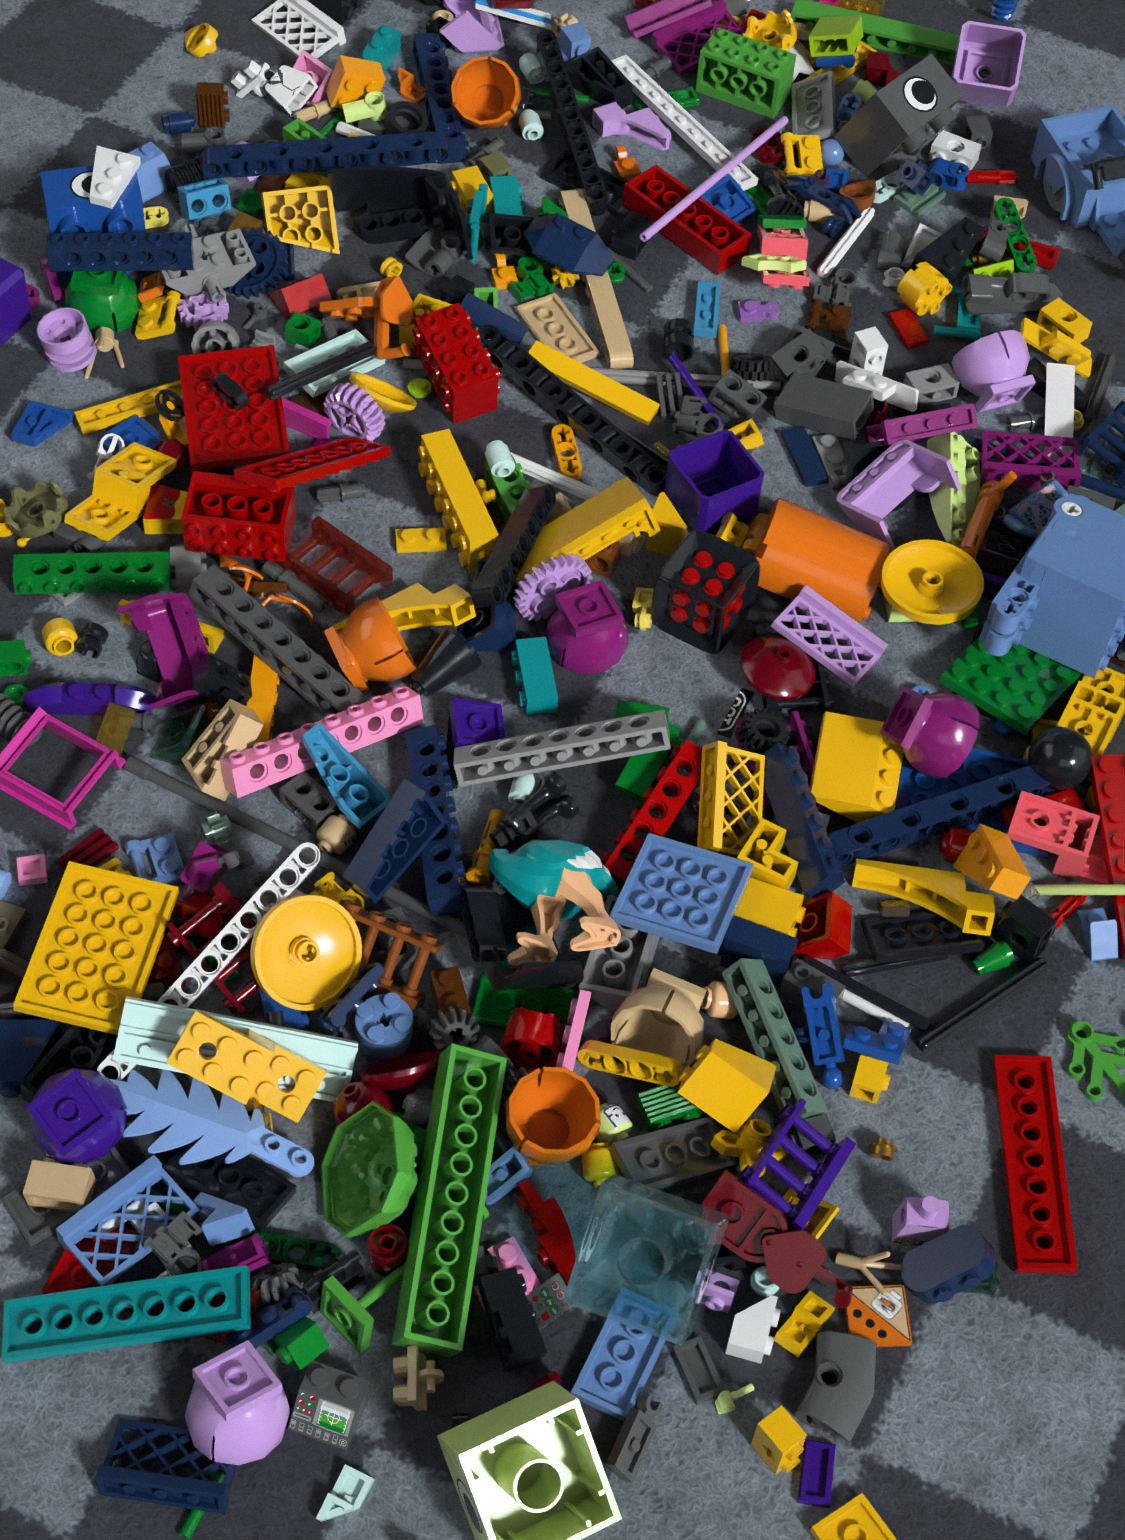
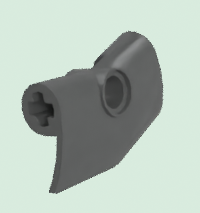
[405,227,484,279]
[795,1331,876,1443]

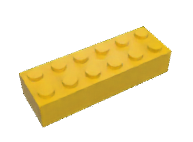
[418,429,499,574]

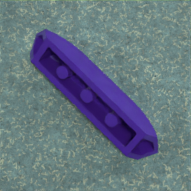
[22,682,158,716]

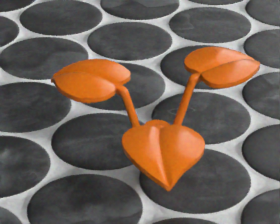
[219,555,313,623]

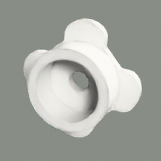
[883,267,905,287]

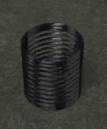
[164,156,213,203]

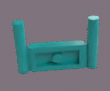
[465,183,488,262]
[933,285,981,340]

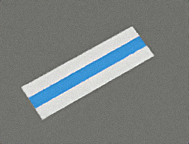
[475,0,551,30]

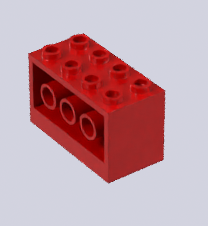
[181,471,296,562]

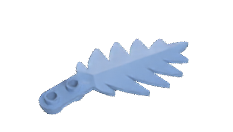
[110,1069,314,1177]

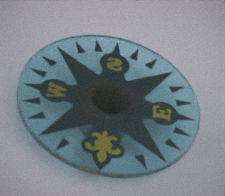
[1090,456,1122,486]

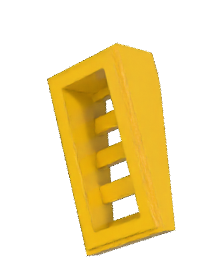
[728,418,764,450]

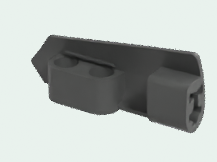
[962,272,1063,315]

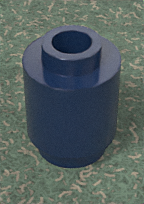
[161,109,195,135]

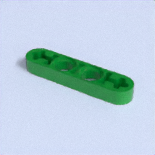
[994,197,1037,273]

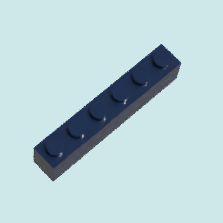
[755,742,845,897]

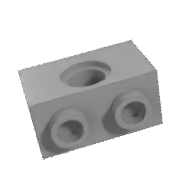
[903,363,960,403]

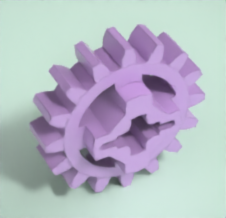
[177,291,229,331]

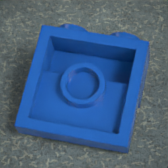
[700,175,758,224]

